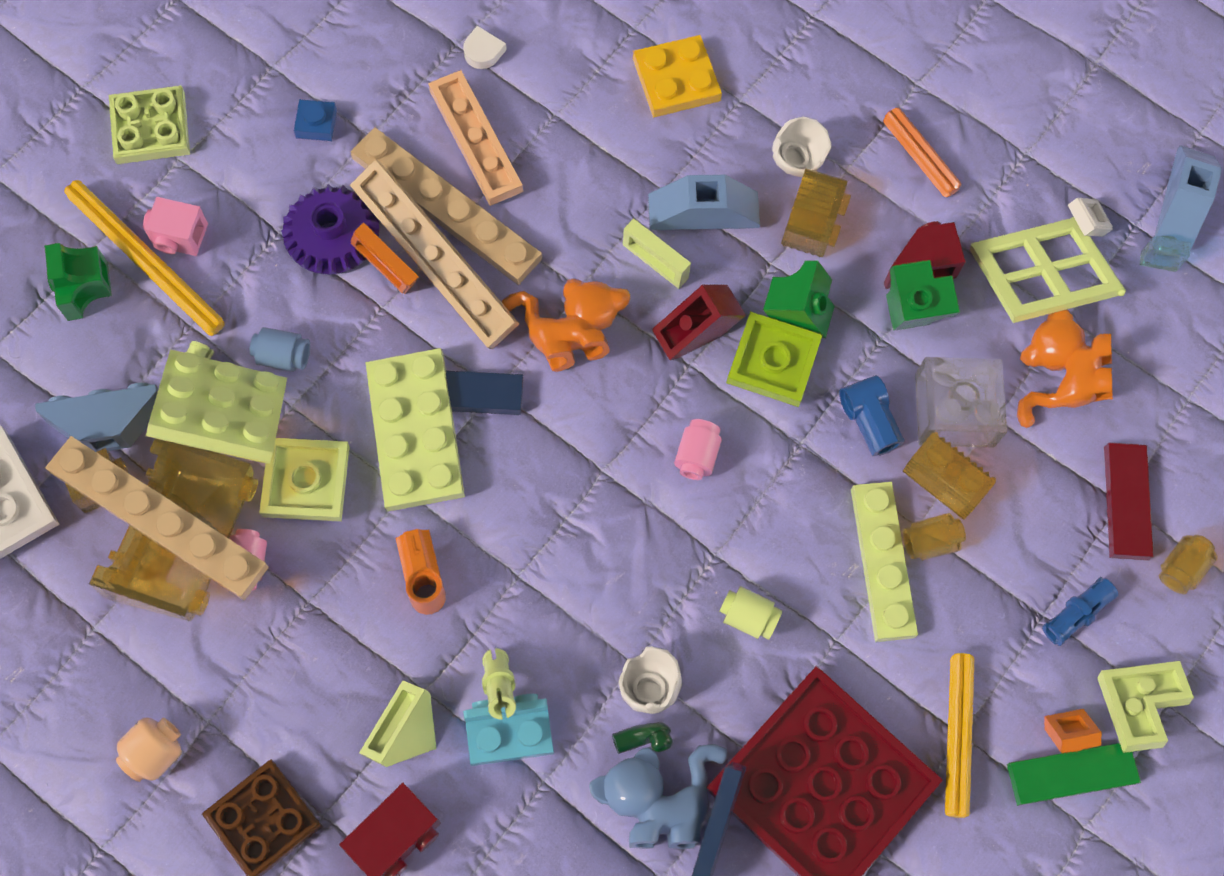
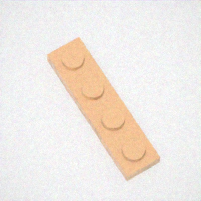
[428,70,523,206]

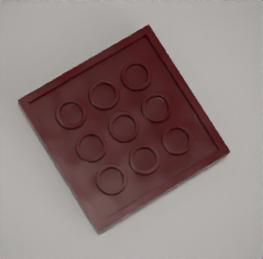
[706,666,943,876]

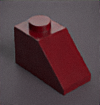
[884,221,966,289]
[652,284,746,360]

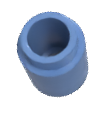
[250,327,310,372]

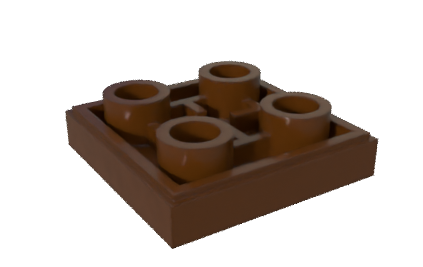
[201,759,323,876]

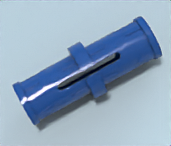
[1042,577,1119,646]

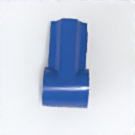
[839,375,905,456]

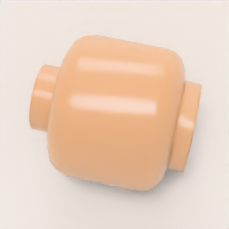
[116,718,182,782]

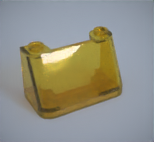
[89,438,258,621]

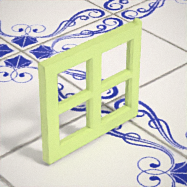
[970,217,1126,323]

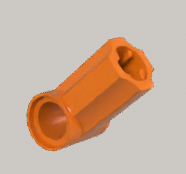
[396,529,446,615]

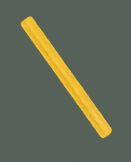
[64,180,225,336]

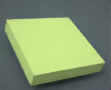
[109,85,190,164]

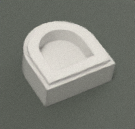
[463,26,506,69]

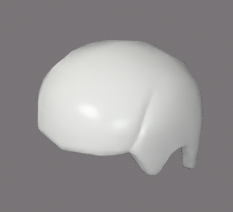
[772,116,831,177]
[619,646,682,714]

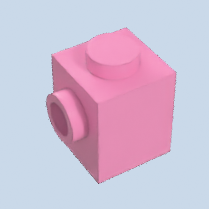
[143,197,208,256]

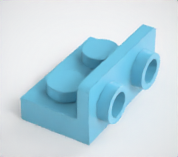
[463,694,554,766]

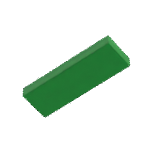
[1006,743,1141,806]

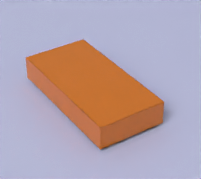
[351,222,419,294]

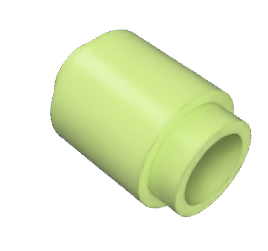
[719,586,782,640]

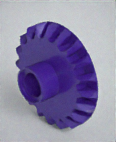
[281,184,380,275]

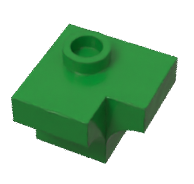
[44,243,112,321]
[886,260,960,331]
[763,261,835,339]

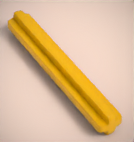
[945,653,975,818]

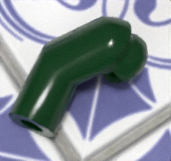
[612,722,673,754]

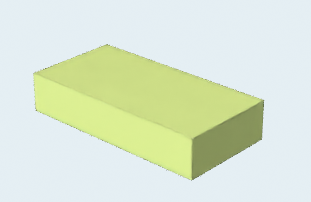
[623,218,691,289]

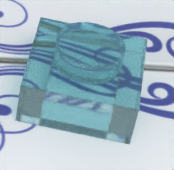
[1139,236,1191,272]

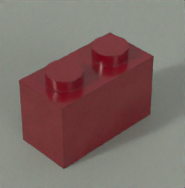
[339,782,441,876]

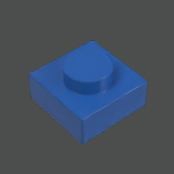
[294,99,337,141]

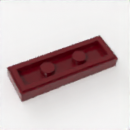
[1104,443,1153,561]

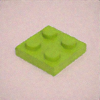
[726,311,823,407]

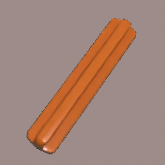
[883,107,961,198]

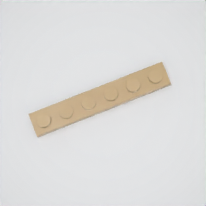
[350,127,542,285]
[350,159,520,349]
[45,436,269,601]

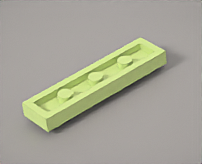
[851,482,918,642]

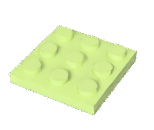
[146,349,287,464]

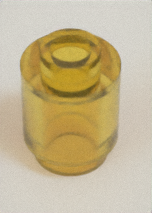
[903,513,966,561]
[1159,535,1218,595]

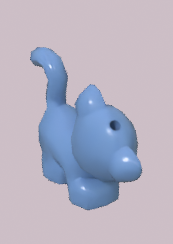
[589,744,729,849]

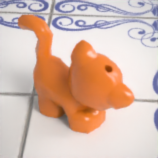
[502,278,630,372]
[1016,309,1113,428]

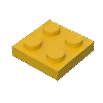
[633,35,722,118]

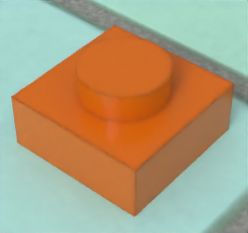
[1044,709,1102,754]

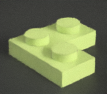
[1097,661,1194,753]

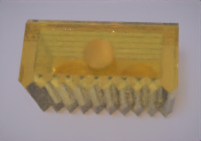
[781,168,851,257]
[902,432,996,520]

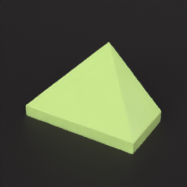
[359,680,437,767]

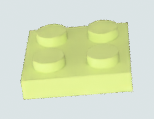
[259,438,350,522]

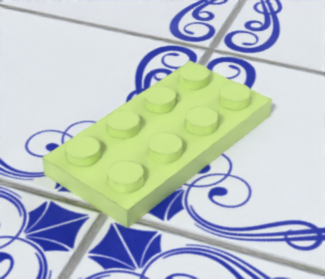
[365,348,465,512]

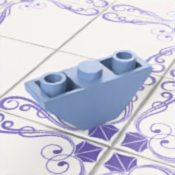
[1154,145,1222,251]
[648,175,760,230]
[35,383,158,453]

